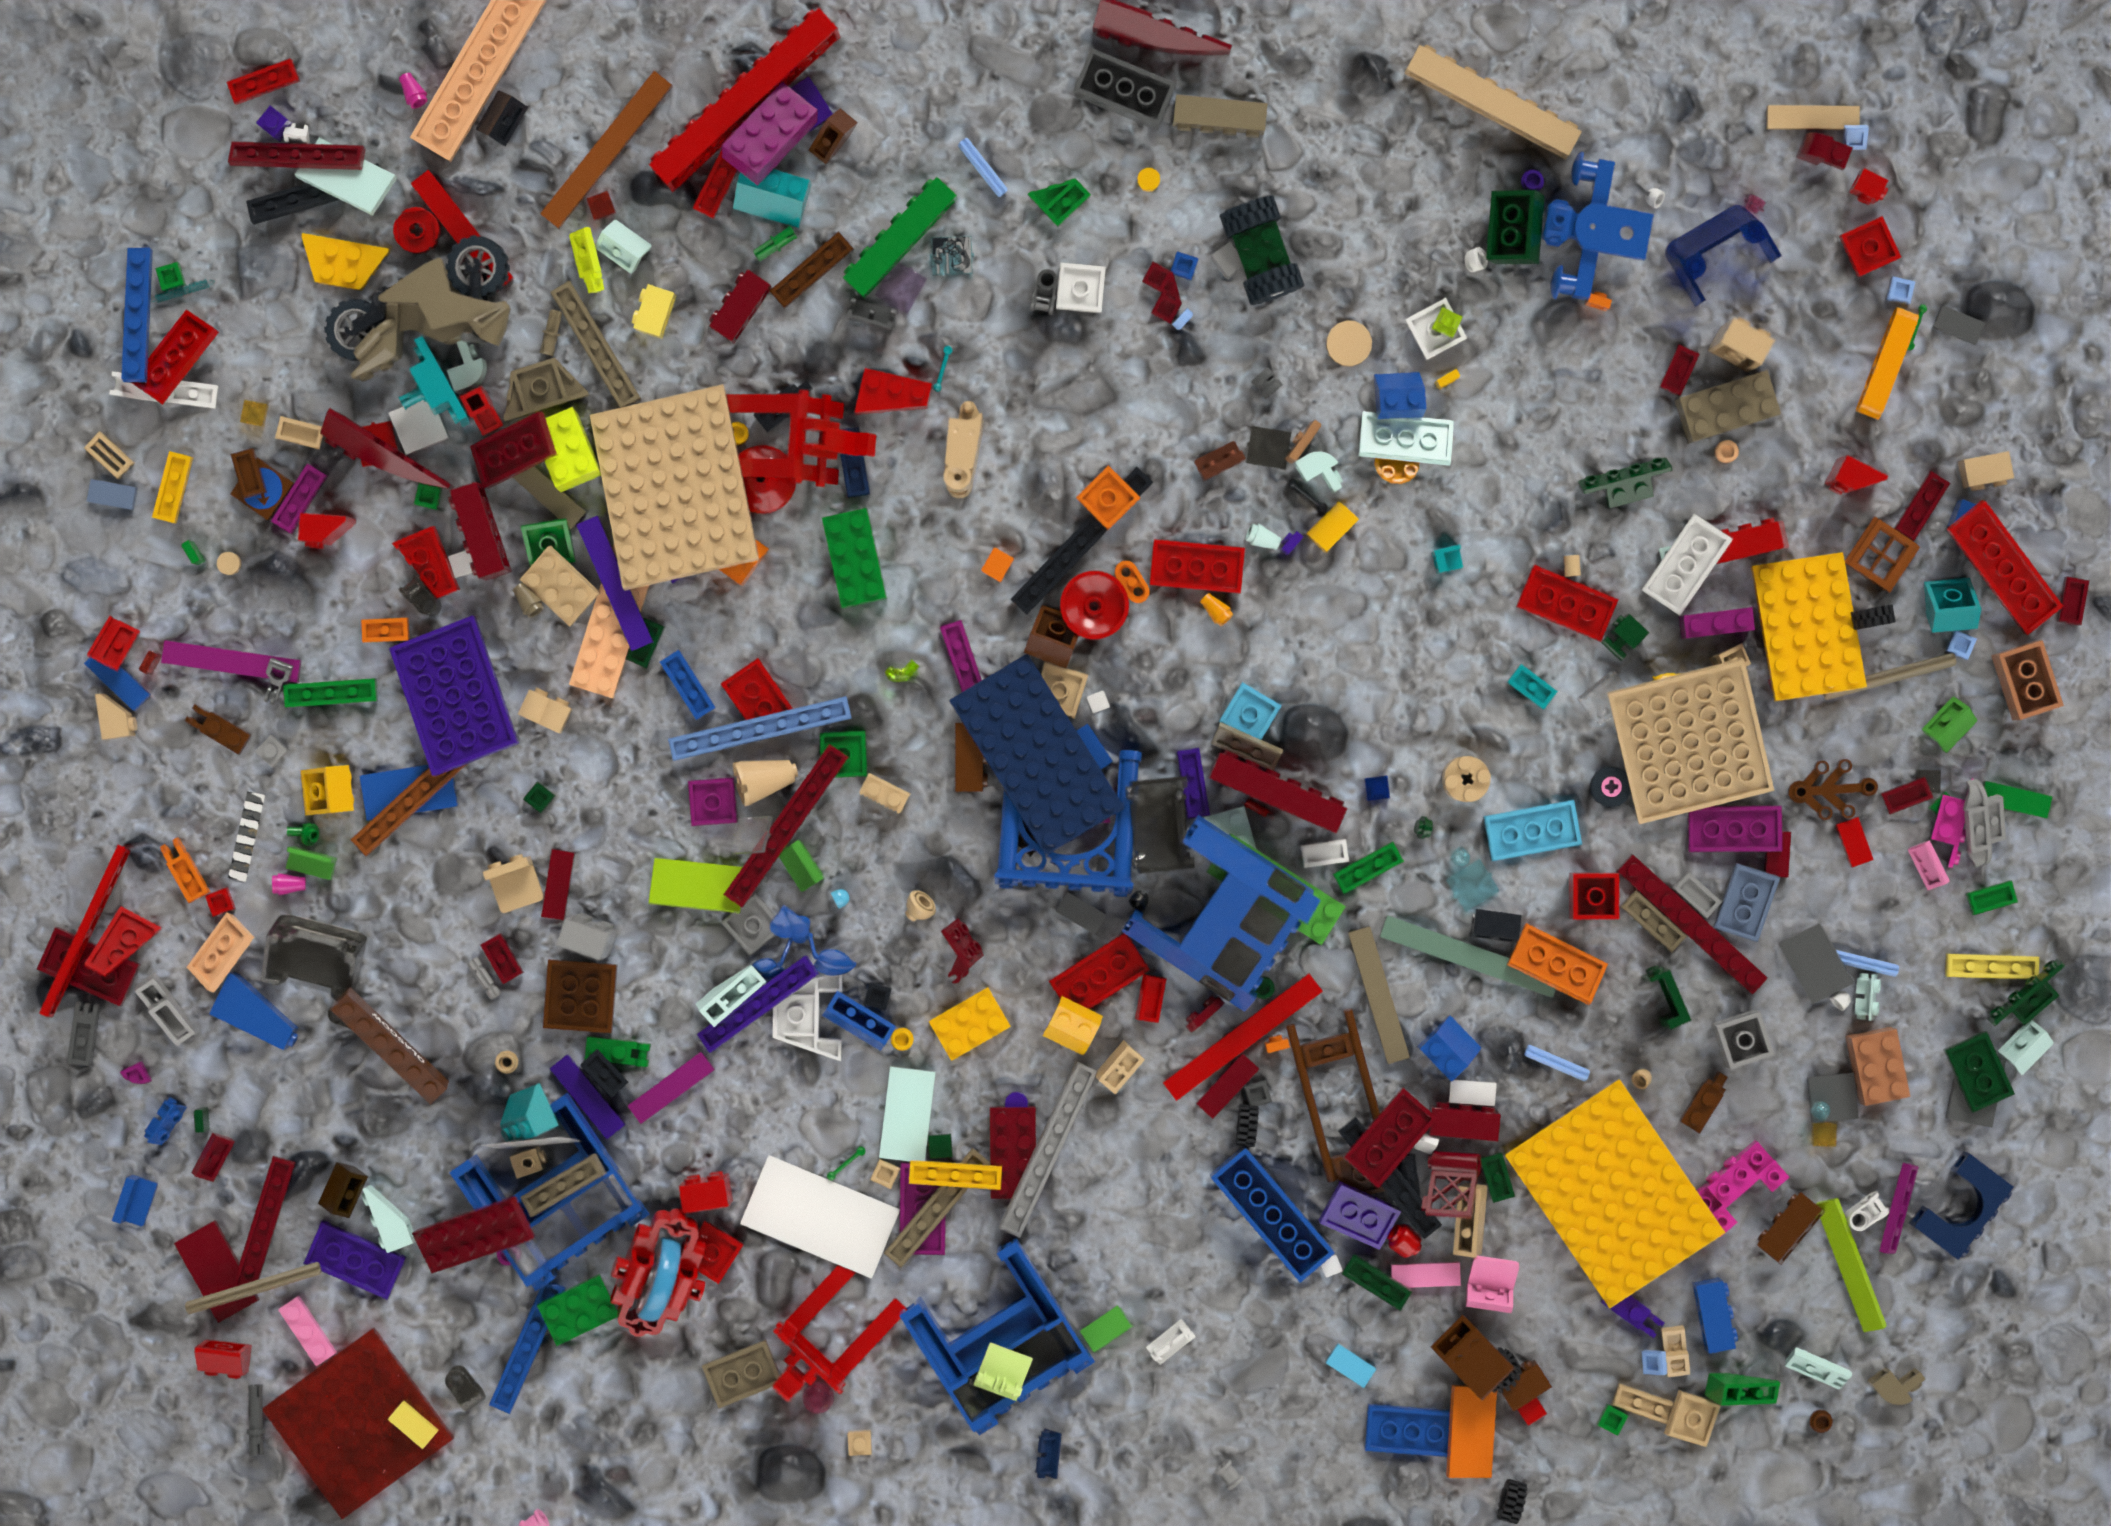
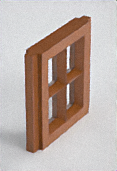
[1845,517,1920,593]

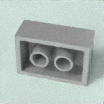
[556,913,619,960]

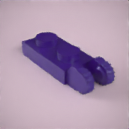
[1600,1295,1665,1338]

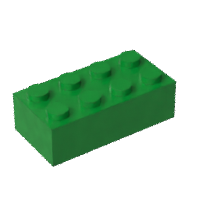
[822,508,888,609]

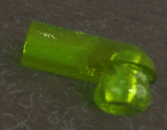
[885,659,920,682]

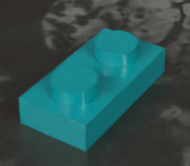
[1507,664,1558,710]

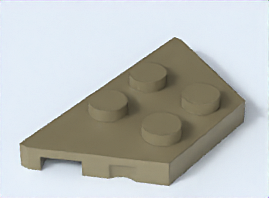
[504,357,590,422]

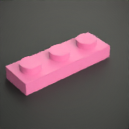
[278,1296,337,1366]

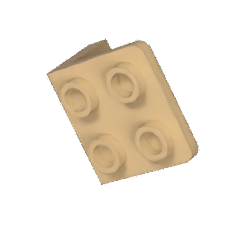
[483,854,544,913]

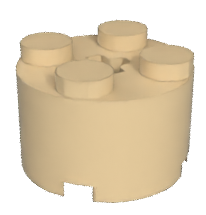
[1442,756,1491,802]

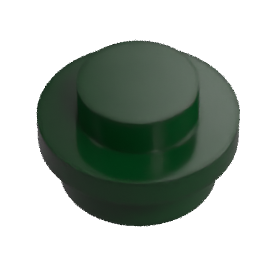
[1414,816,1433,839]

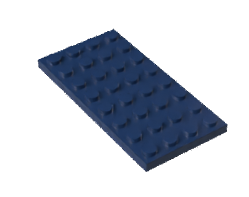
[949,654,1125,856]

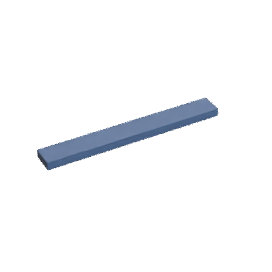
[668,696,852,761]

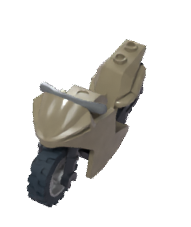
[324,236,511,382]

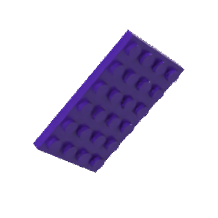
[389,615,519,776]

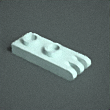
[1785,1347,1852,1389]

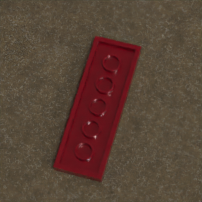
[412,1196,535,1274]

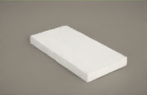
[1642,513,1733,616]

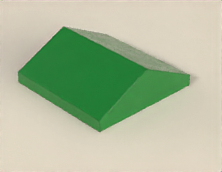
[521,518,576,567]

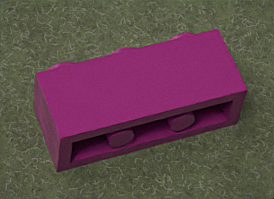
[1679,607,1755,639]

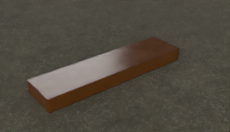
[769,231,854,309]

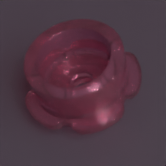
[1744,194,1766,214]

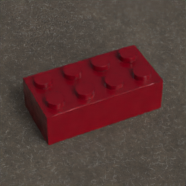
[448,482,512,581]

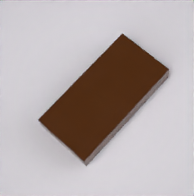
[230,448,267,499]

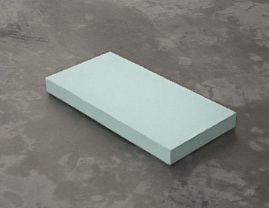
[295,138,397,216]
[1359,411,1454,466]
[879,1066,936,1161]

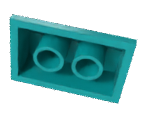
[733,169,812,228]
[500,1083,559,1142]

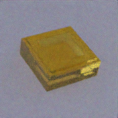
[240,400,269,427]
[1812,1123,1837,1147]

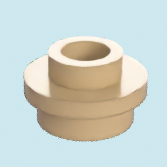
[495,1051,519,1074]

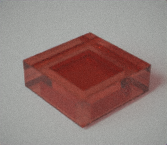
[586,191,616,221]
[139,650,162,675]

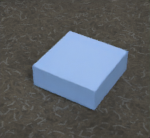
[1842,125,1869,150]
[1886,276,1915,305]
[1945,631,1977,660]
[1641,1350,1667,1375]

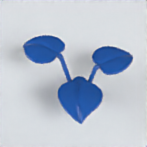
[752,905,857,983]

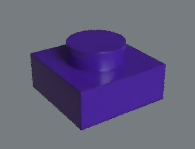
[1280,531,1304,555]

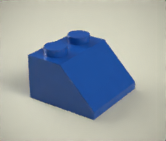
[1374,372,1427,420]
[1417,1015,1482,1082]

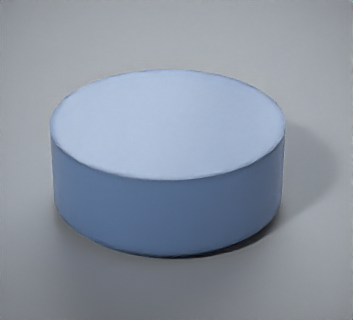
[1172,308,1193,330]

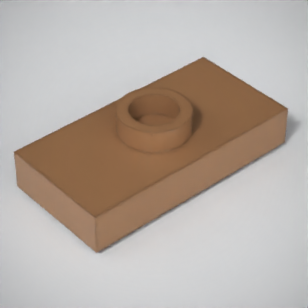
[1284,420,1321,464]

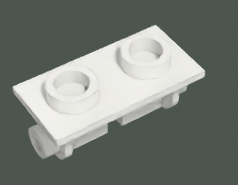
[1146,1319,1196,1365]

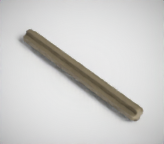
[1823,653,1957,700]
[185,1262,322,1314]

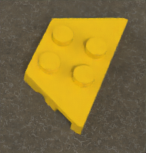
[301,233,390,291]

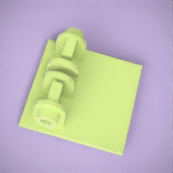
[973,1342,1033,1401]

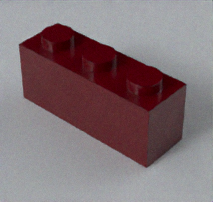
[709,269,772,344]
[1427,1102,1501,1142]

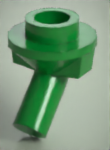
[287,823,320,846]

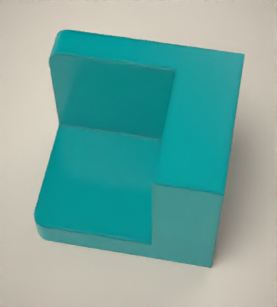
[1432,544,1463,574]

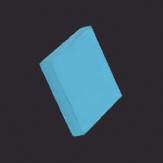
[1219,682,1281,740]

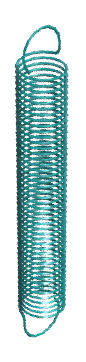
[152,279,214,303]

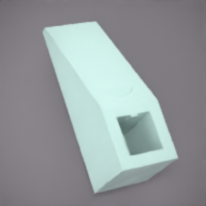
[362,1185,415,1253]

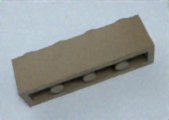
[1173,94,1268,138]

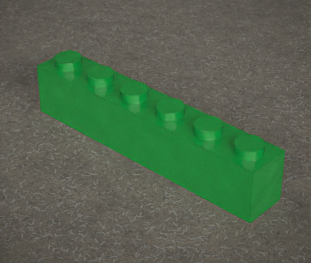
[843,177,958,299]

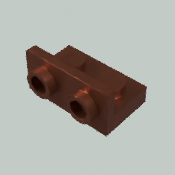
[1194,441,1246,481]

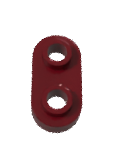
[1185,995,1225,1033]

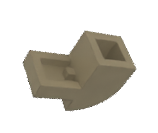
[1867,1367,1926,1405]

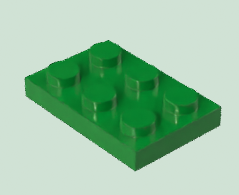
[537,1274,617,1346]

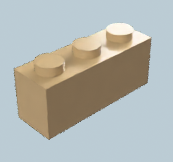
[1453,1183,1488,1258]

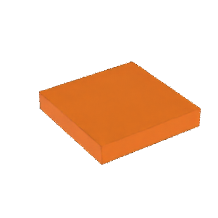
[1076,465,1141,530]

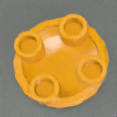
[1374,458,1419,484]

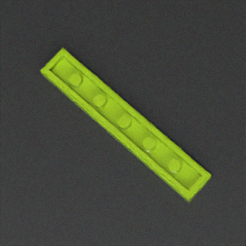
[1816,1198,1887,1332]

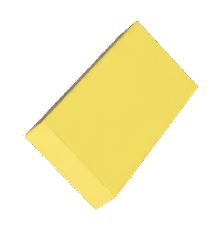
[388,1401,439,1449]

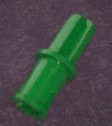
[753,226,797,261]

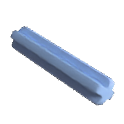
[958,138,1008,197]
[1836,950,1899,977]
[1524,1045,1590,1081]

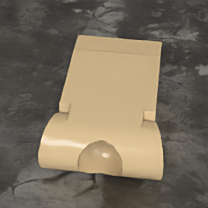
[944,401,984,498]

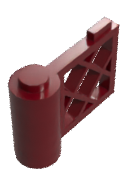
[1421,1151,1481,1219]

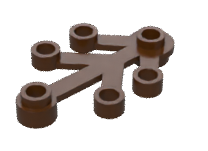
[1788,759,1878,820]

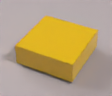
[1434,369,1460,390]

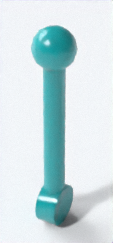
[933,345,953,392]

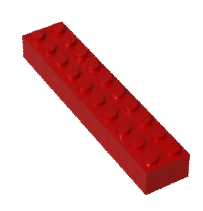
[649,8,841,192]

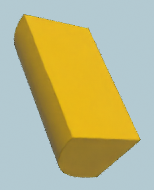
[1306,502,1359,553]

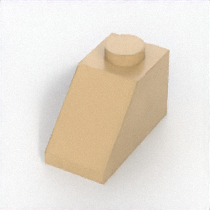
[95,694,137,740]

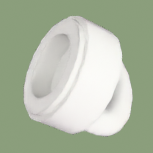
[1465,247,1488,272]

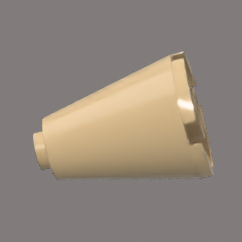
[732,760,798,806]

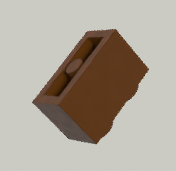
[1502,1360,1552,1412]

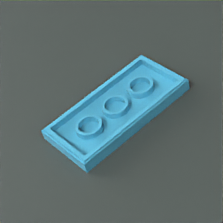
[1483,800,1582,861]

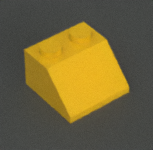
[300,765,354,816]
[1042,996,1103,1056]

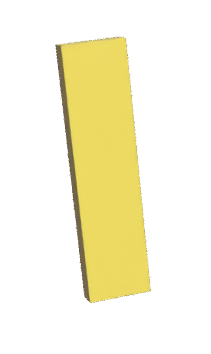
[1945,954,2040,979]

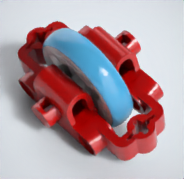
[610,1208,706,1337]

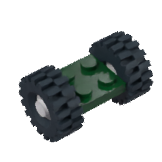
[1219,195,1305,305]

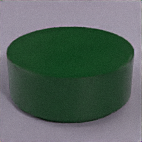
[1252,976,1275,999]

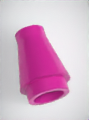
[399,73,428,109]
[272,873,306,896]

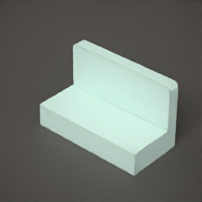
[595,220,652,274]
[1998,1020,2054,1075]

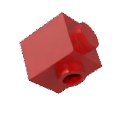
[1849,168,1889,205]

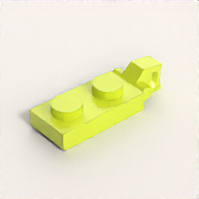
[569,227,604,293]

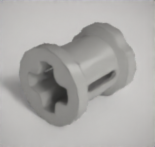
[1214,1459,1244,1490]

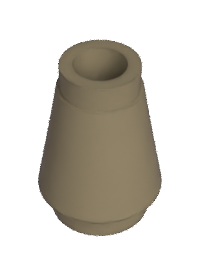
[512,583,544,618]

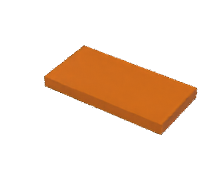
[1507,923,1608,1005]
[1446,1385,1497,1478]

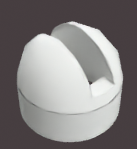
[1645,188,1665,208]
[1830,991,1851,1011]

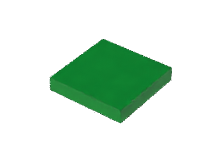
[819,731,868,778]

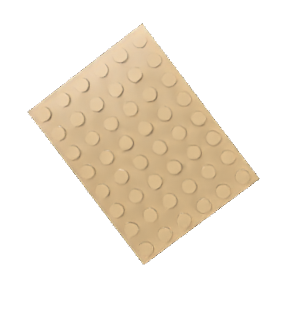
[590,384,759,590]

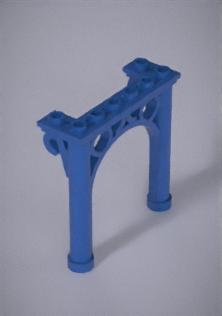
[994,750,1142,897]

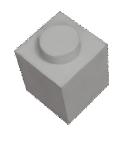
[1211,242,1243,280]

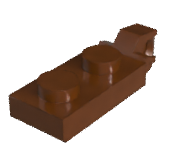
[1679,1071,1728,1134]

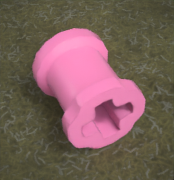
[519,1509,549,1526]

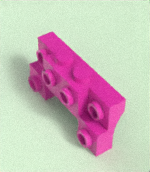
[1697,1140,1789,1237]

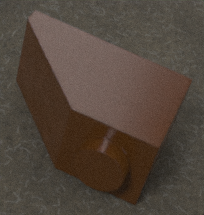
[808,108,858,165]

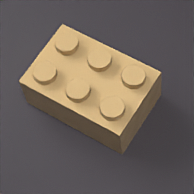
[1707,317,1775,373]

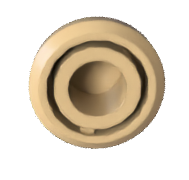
[905,890,936,921]

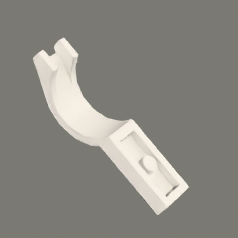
[109,371,219,409]

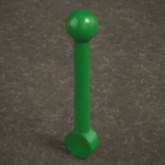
[1907,304,1927,351]
[827,1146,866,1181]

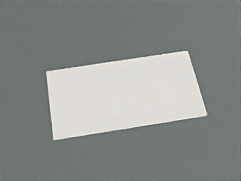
[740,1155,900,1278]

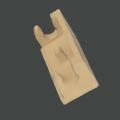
[1095,1040,1145,1094]

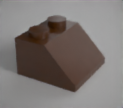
[1023,605,1079,668]

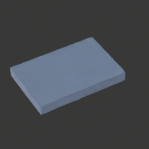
[1713,863,1780,942]

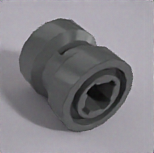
[1251,367,1283,399]

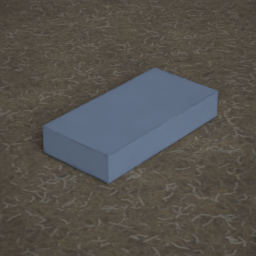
[87,479,138,510]

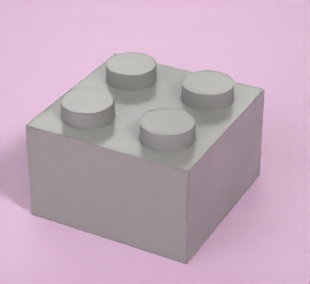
[1711,1009,1774,1070]

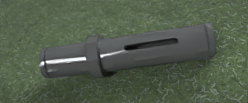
[247,1384,265,1456]

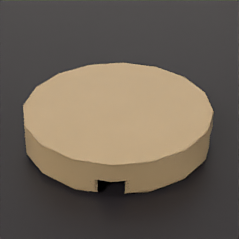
[1326,320,1372,367]

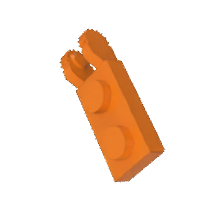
[160,837,211,903]

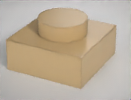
[848,1430,872,1456]

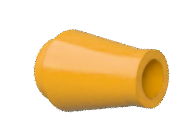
[1200,593,1233,627]

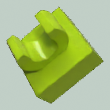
[1432,307,1463,338]

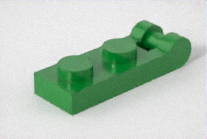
[584,1036,651,1067]

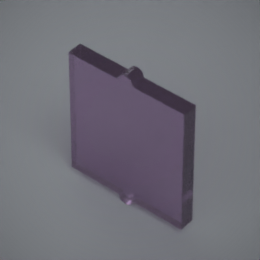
[875,263,927,314]

